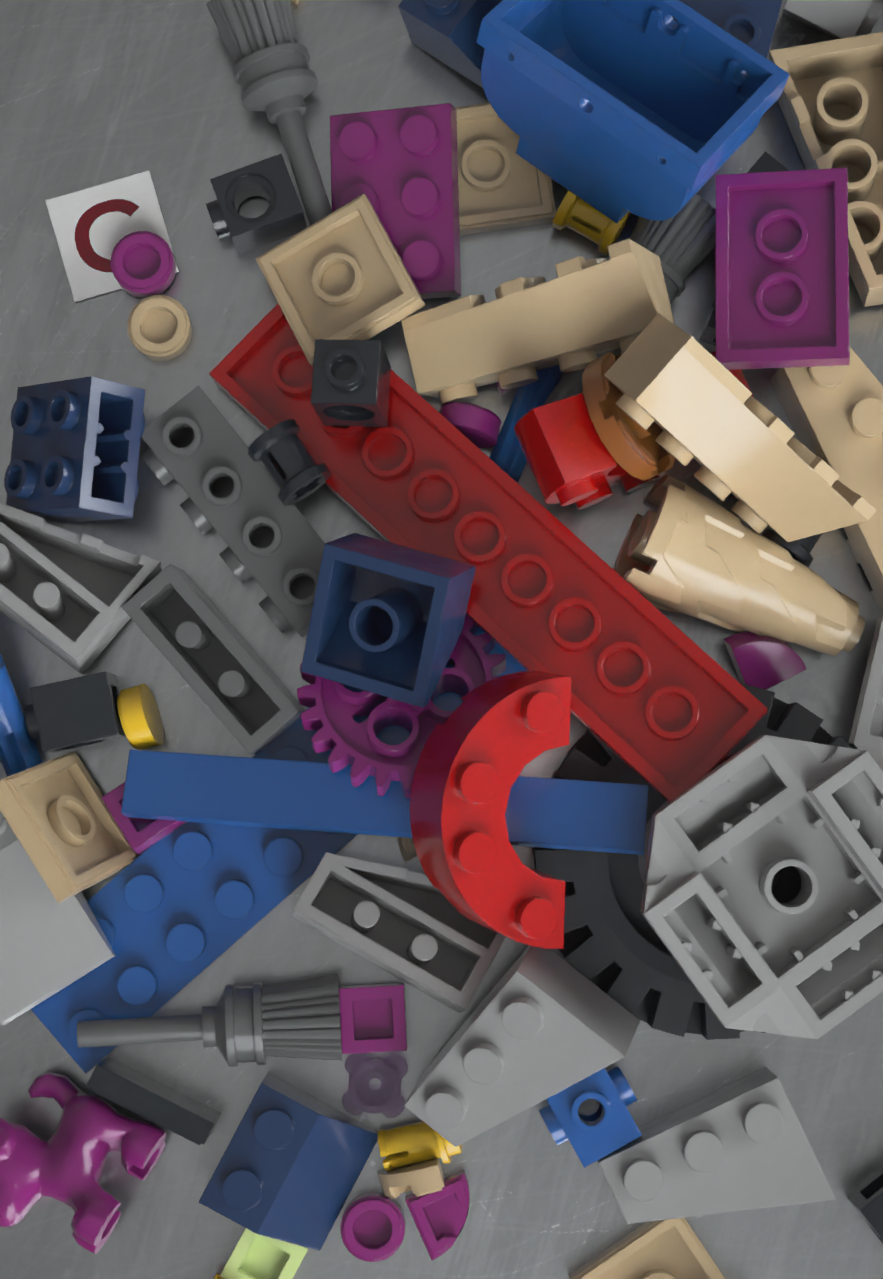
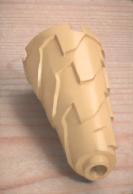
[613,474,865,656]

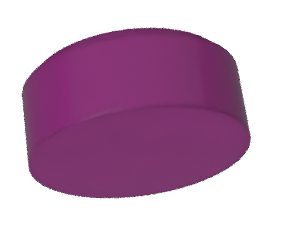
[111,231,176,298]
[439,402,502,448]
[340,1192,406,1262]

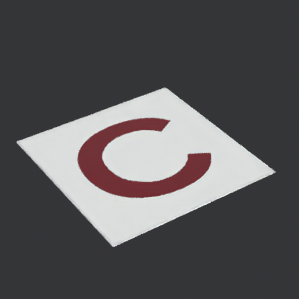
[45,170,179,302]

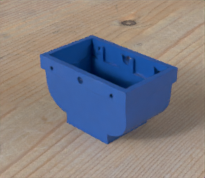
[476,0,790,224]

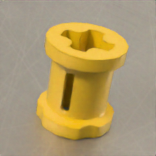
[552,190,631,256]

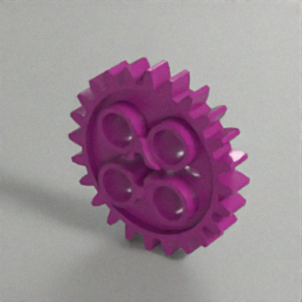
[297,615,506,798]

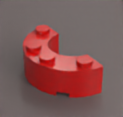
[514,351,754,510]
[410,670,571,949]

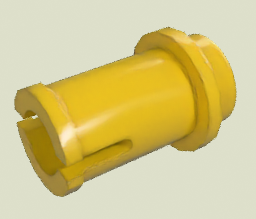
[377,1121,463,1172]

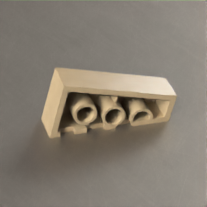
[769,32,883,307]
[770,347,883,612]

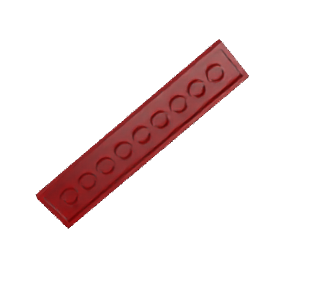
[209,303,768,802]

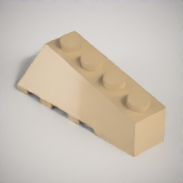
[401,238,675,405]
[604,313,877,542]

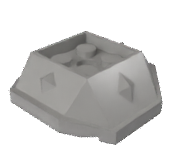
[640,735,883,1040]

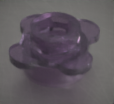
[342,1053,408,1118]

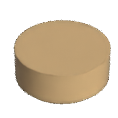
[127,295,193,361]

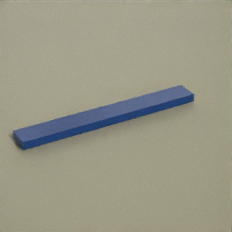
[121,749,649,855]

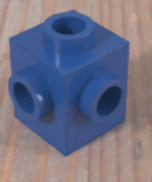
[539,1066,642,1168]

